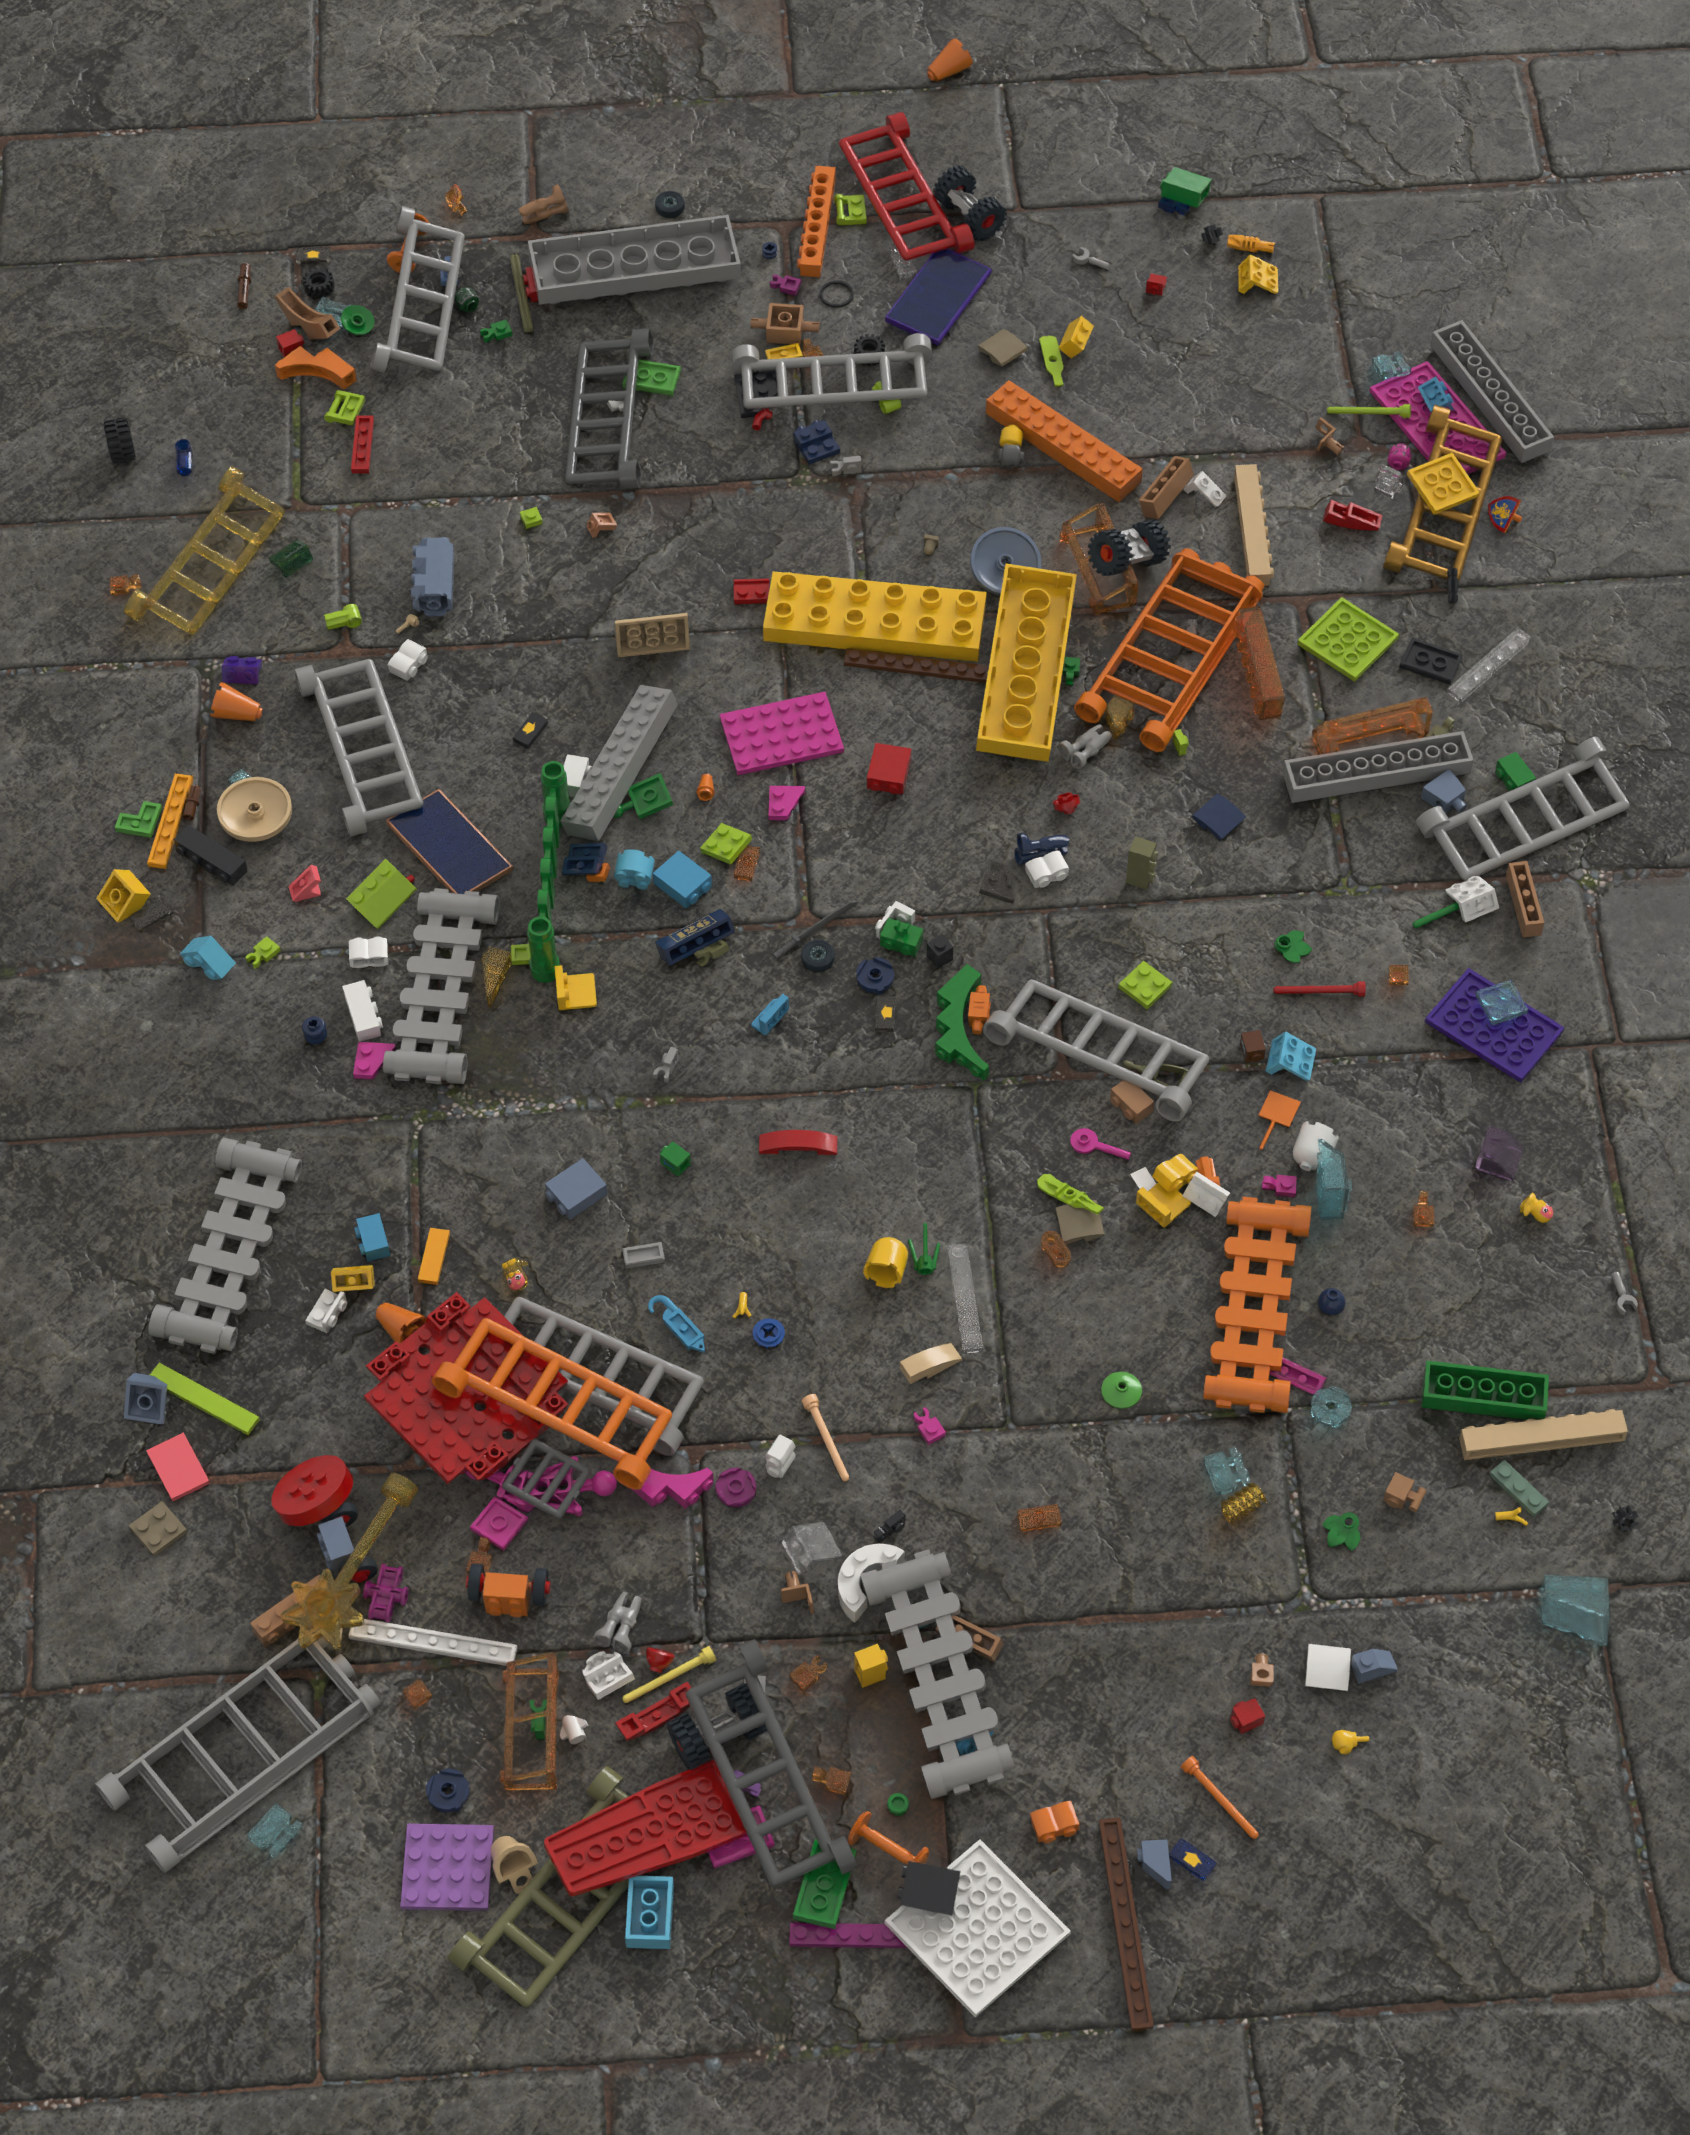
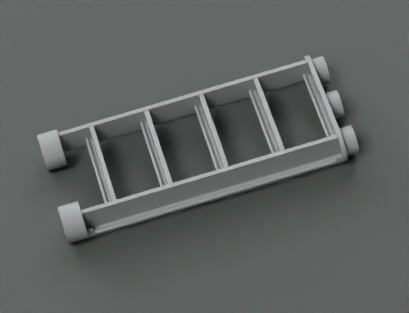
[95,1624,381,1873]

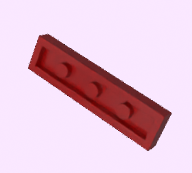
[351,415,374,474]

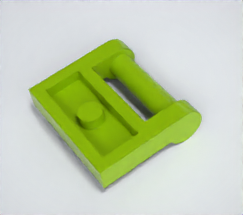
[834,194,867,225]
[324,390,365,426]

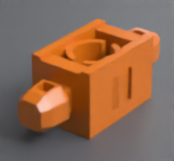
[968,985,991,1035]

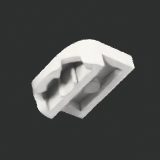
[583,1651,635,1700]

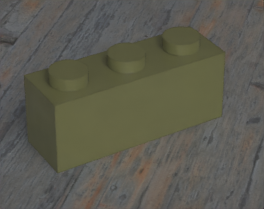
[1126,836,1158,890]

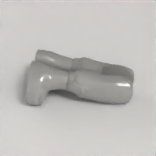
[1058,724,1112,769]
[593,1591,642,1654]

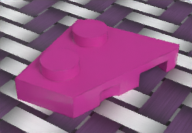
[769,786,805,820]
[353,1042,396,1080]

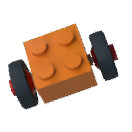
[466,1563,551,1617]

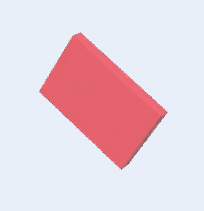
[146,1432,210,1502]

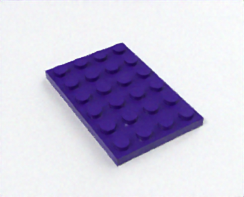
[1425,968,1564,1083]

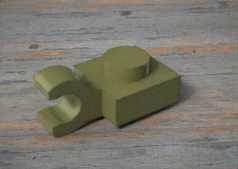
[1425,717,1455,737]
[694,940,729,966]

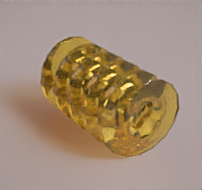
[1221,1482,1267,1525]

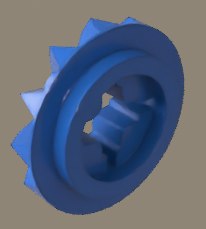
[753,1318,785,1349]

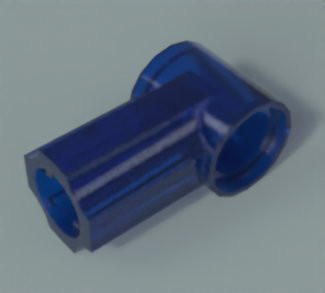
[175,439,193,476]

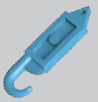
[648,1295,705,1353]

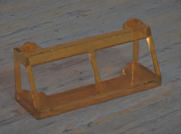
[1059,503,1139,615]
[1312,697,1433,754]
[500,1653,559,1790]

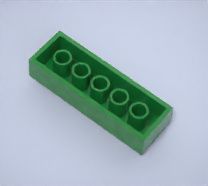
[1421,1360,1549,1420]

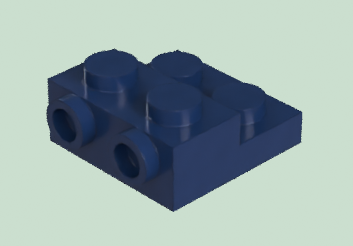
[793,420,840,465]

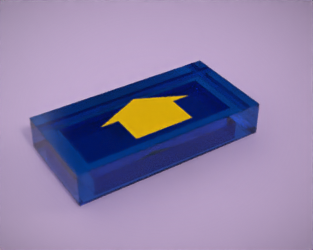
[1169,1837,1217,1881]

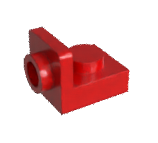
[1146,274,1167,296]

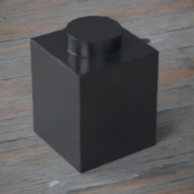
[927,934,953,969]

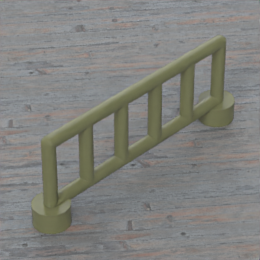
[447,1765,629,2007]

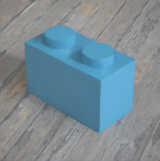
[354,1213,390,1262]

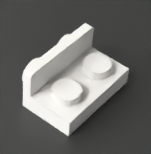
[305,1289,347,1333]

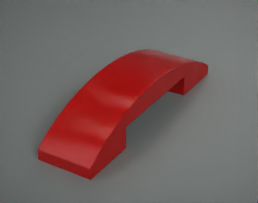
[759,1130,837,1155]
[615,1682,691,1741]

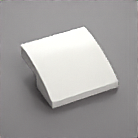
[1305,1644,1351,1691]

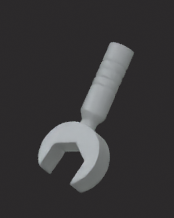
[1072,247,1110,270]
[1612,1272,1638,1316]

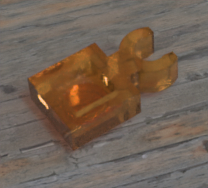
[789,1655,828,1692]

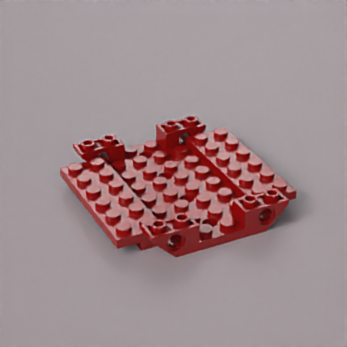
[364,1292,568,1484]

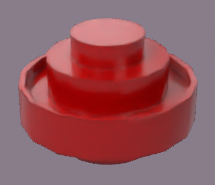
[1053,792,1080,814]

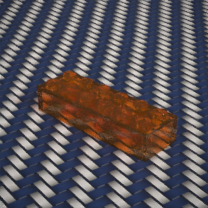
[1233,606,1285,720]

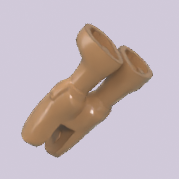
[519,184,569,224]

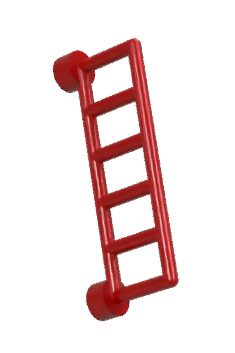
[839,112,974,261]

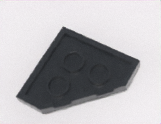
[734,370,788,418]

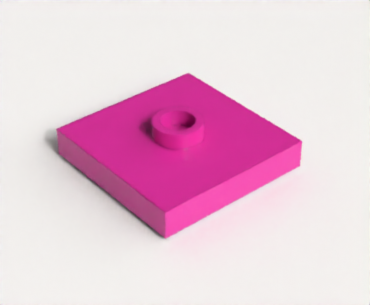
[470,1496,528,1551]

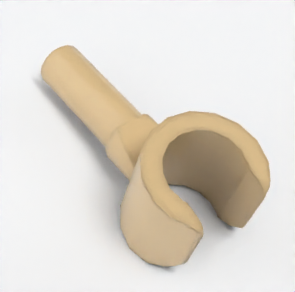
[395,614,420,634]

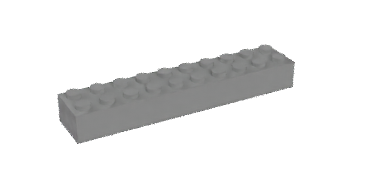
[1430,320,1554,463]
[561,685,678,841]
[1283,731,1474,803]

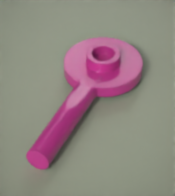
[1070,1128,1131,1160]

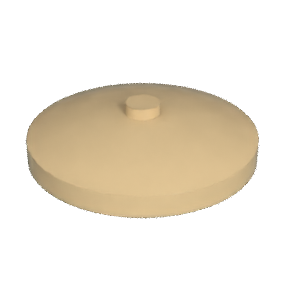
[217,777,292,842]

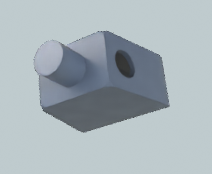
[1421,769,1467,813]

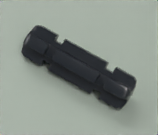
[1447,568,1458,603]

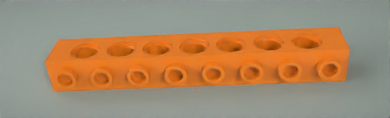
[797,166,836,277]

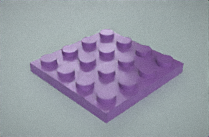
[401,1824,494,1911]

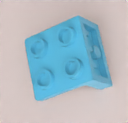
[1266,1032,1316,1081]

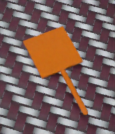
[1258,1090,1301,1150]

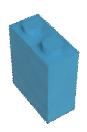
[653,850,712,908]

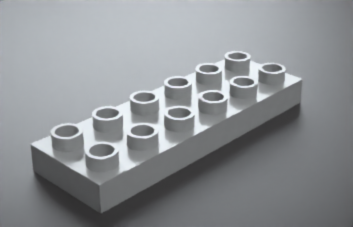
[528,215,741,304]

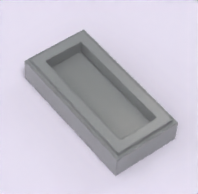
[622,1242,665,1269]

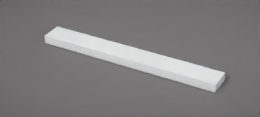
[348,1617,518,1667]

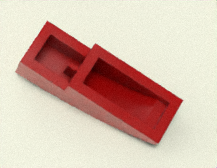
[1323,500,1382,531]

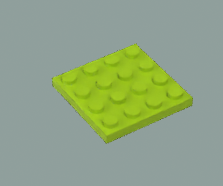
[1297,597,1399,682]

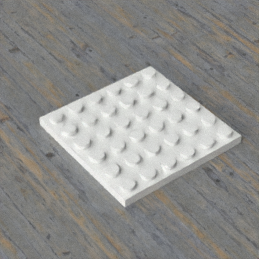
[884,1840,1071,2018]

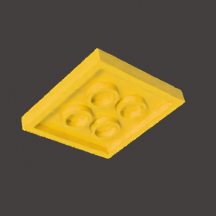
[1407,453,1480,515]

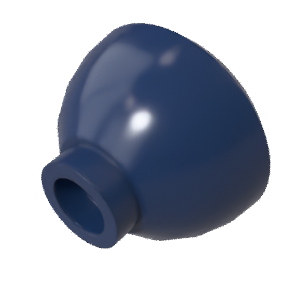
[1318,1288,1346,1315]

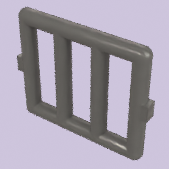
[502,1439,591,1519]

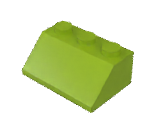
[346,858,417,929]

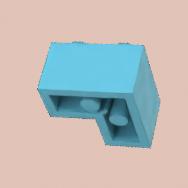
[180,936,236,980]

